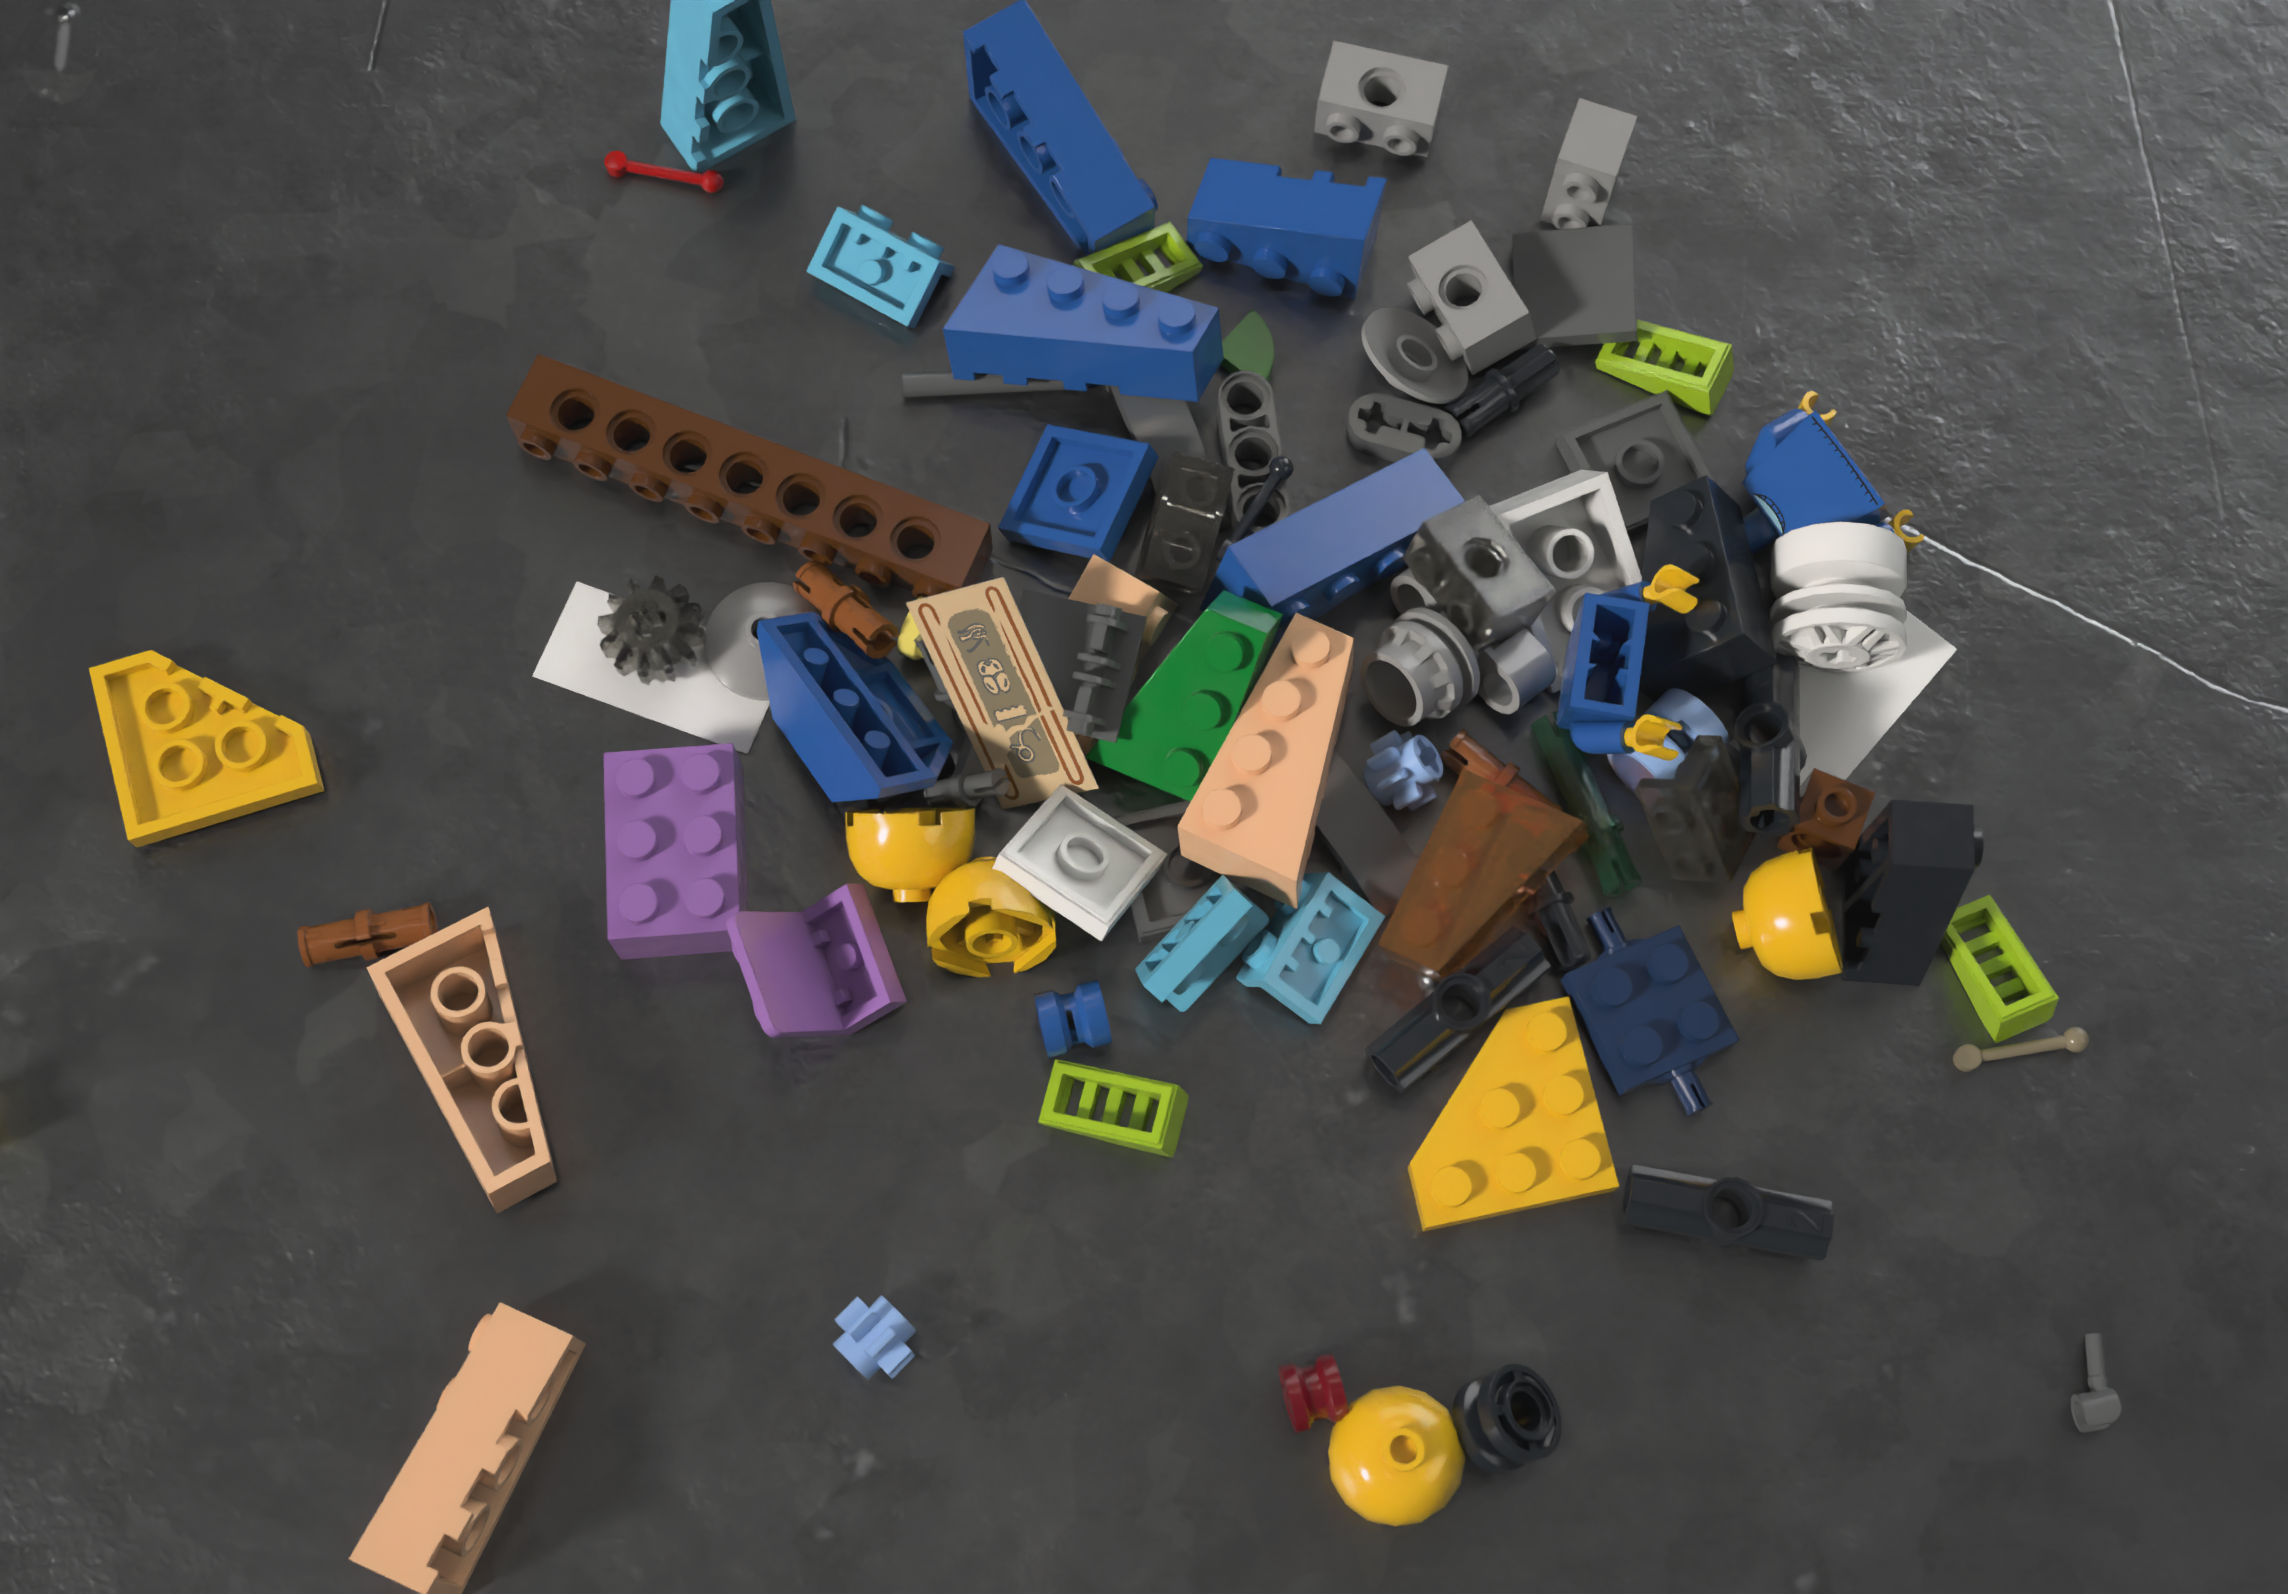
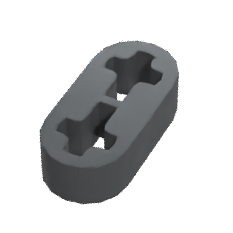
[1346,393,1462,470]

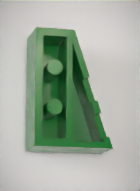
[1085,590,1283,802]

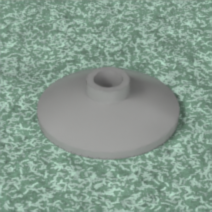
[1361,308,1468,404]
[704,582,822,701]

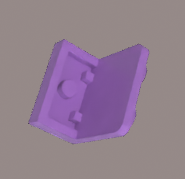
[726,883,907,1038]

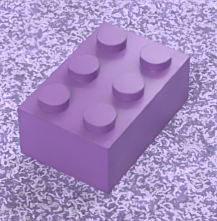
[603,743,749,960]

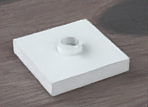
[992,784,1167,941]

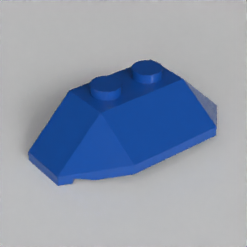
[757,612,953,802]

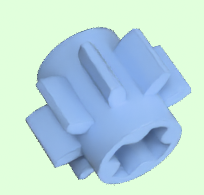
[1363,730,1443,811]
[832,1295,917,1381]

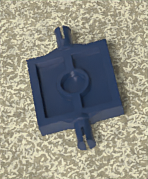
[1561,907,1740,1117]

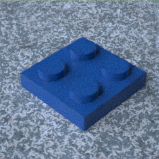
[998,424,1159,562]

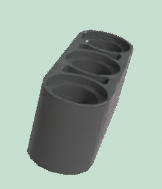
[1216,371,1290,538]

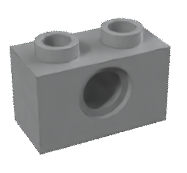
[1314,41,1448,157]
[1540,98,1637,229]
[1407,220,1536,375]

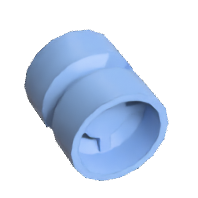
[1607,688,1730,808]

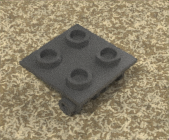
[1018,589,1147,743]

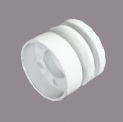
[1770,522,1907,673]

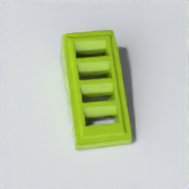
[1073,222,1203,292]
[1595,319,1734,416]
[1940,894,2059,1043]
[1038,1059,1189,1157]

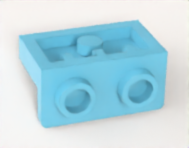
[806,204,955,329]
[1236,872,1386,1024]
[1135,875,1269,1012]

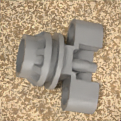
[1360,550,1556,727]

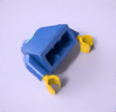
[1742,391,1924,556]
[1557,564,1699,761]

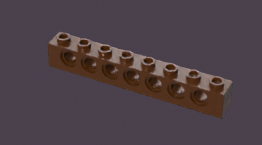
[506,354,993,599]

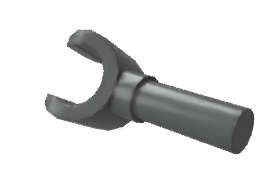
[2070,1333,2122,1433]

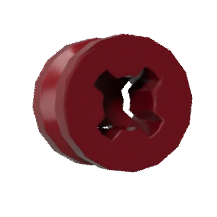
[1278,1353,1349,1434]

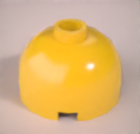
[845,807,975,902]
[1732,848,1843,980]
[926,856,1056,977]
[1328,1385,1466,1526]

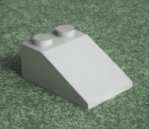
[1471,470,1642,693]

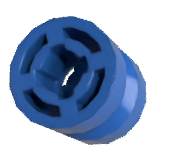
[1034,980,1112,1058]

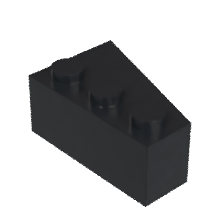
[1639,475,1778,702]
[1841,799,1984,986]

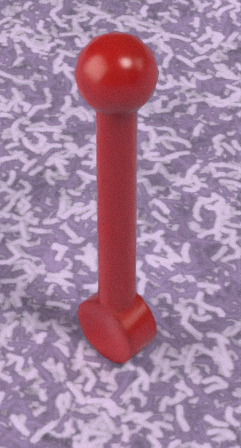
[604,151,724,193]

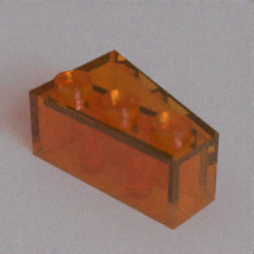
[1378,769,1588,982]

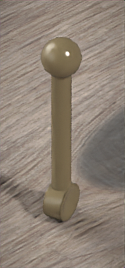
[1953,1027,2089,1072]

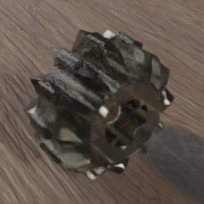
[597,575,707,686]

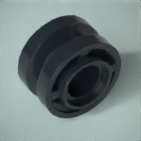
[1452,1364,1562,1474]

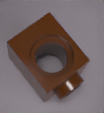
[1776,768,1876,871]

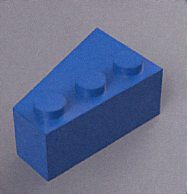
[1186,158,1387,299]

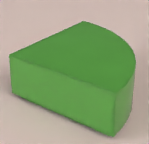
[1220,309,1274,382]

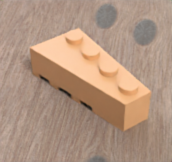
[1177,613,1354,909]
[367,906,557,1214]
[349,1302,586,1594]

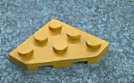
[89,650,324,848]
[1407,996,1619,1232]

